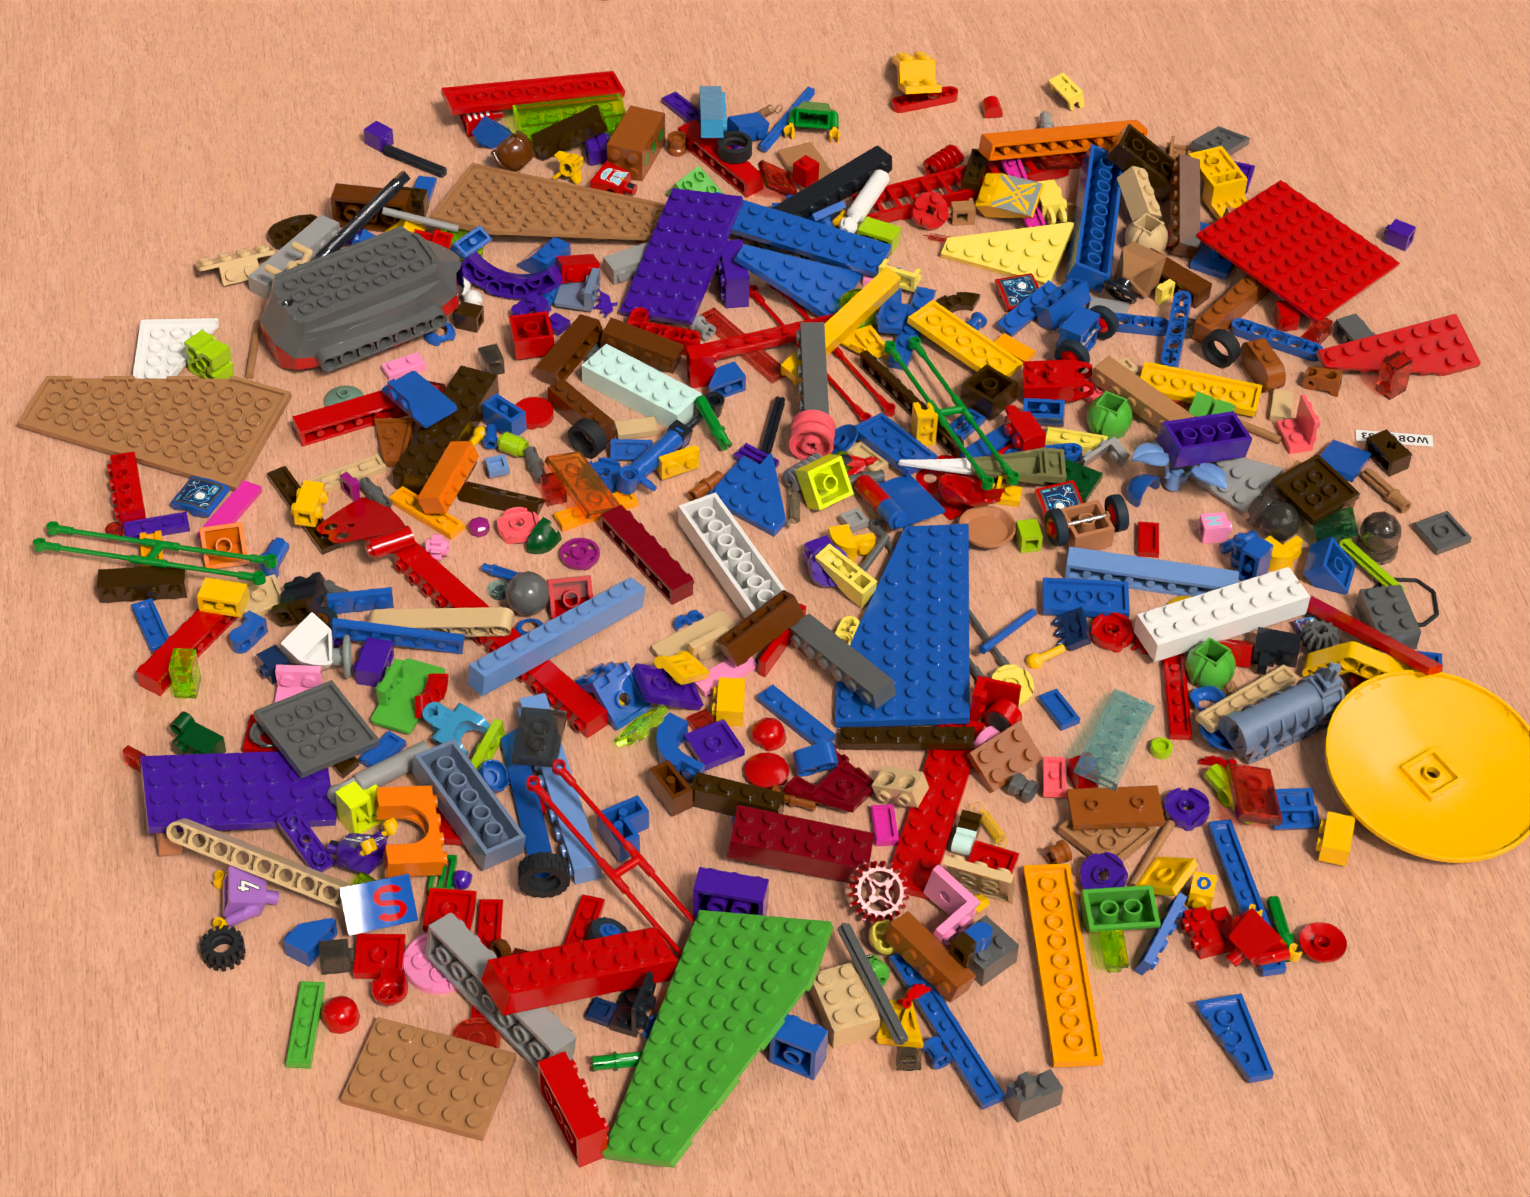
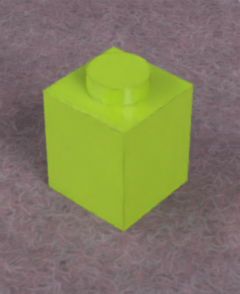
[1015,518,1043,553]

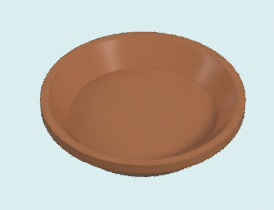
[959,505,1016,548]

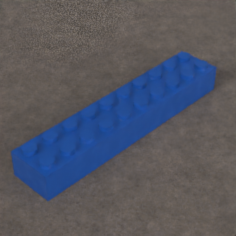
[1065,144,1123,293]

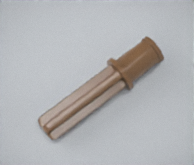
[1362,468,1412,513]

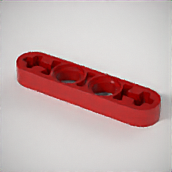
[891,86,958,113]

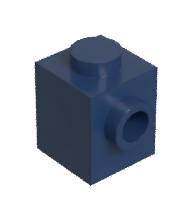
[256,644,290,685]

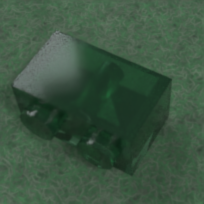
[1313,507,1359,542]

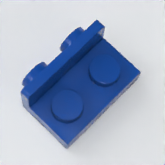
[875,298,909,335]

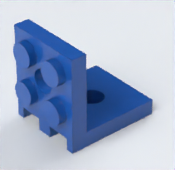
[575,661,652,730]

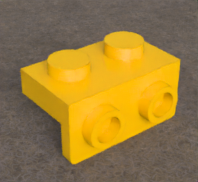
[656,445,699,480]

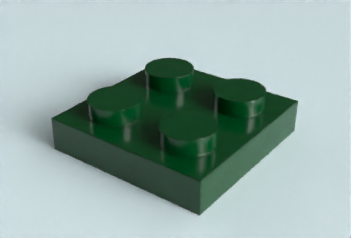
[1048,459,1103,503]

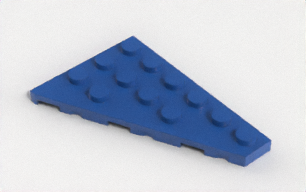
[734,244,863,317]

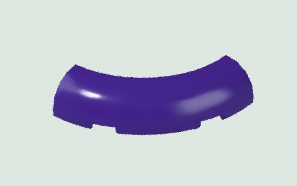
[458,251,563,299]

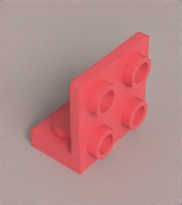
[1276,395,1320,454]

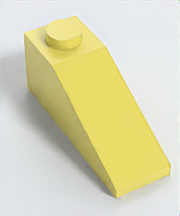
[815,543,877,608]

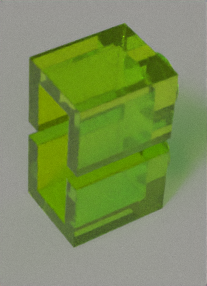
[169,648,201,699]

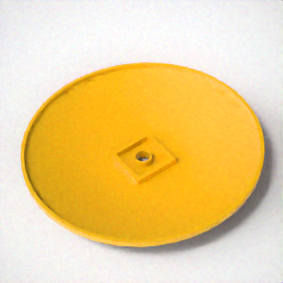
[1325,669,1530,863]

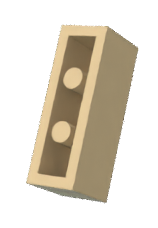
[1117,166,1162,222]

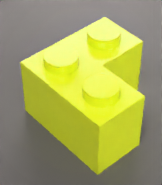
[335,781,384,834]

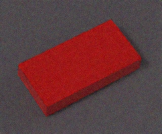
[1137,521,1159,558]

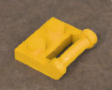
[654,650,711,685]

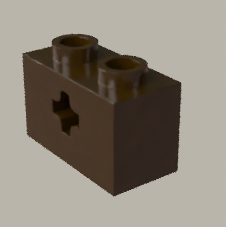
[1364,429,1412,477]

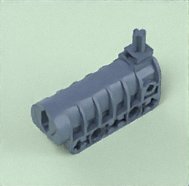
[1218,661,1345,764]

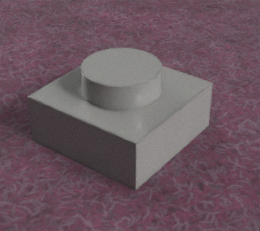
[840,507,869,533]

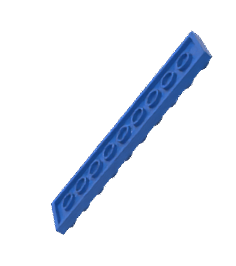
[715,191,892,277]

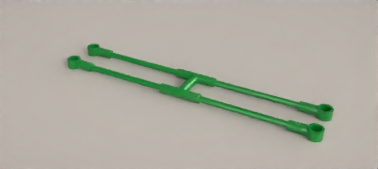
[884,336,1020,490]
[33,521,278,585]

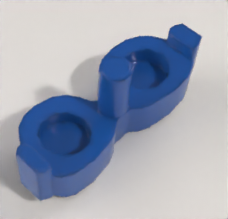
[673,610,705,631]

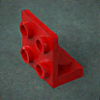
[970,676,1022,722]

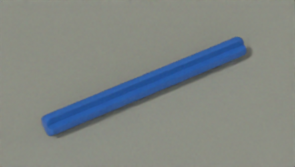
[759,86,815,153]

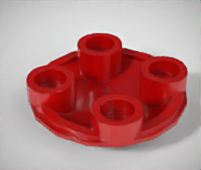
[744,752,789,788]

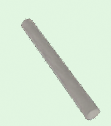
[382,207,459,233]

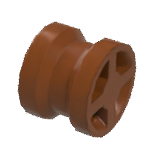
[1044,840,1072,864]

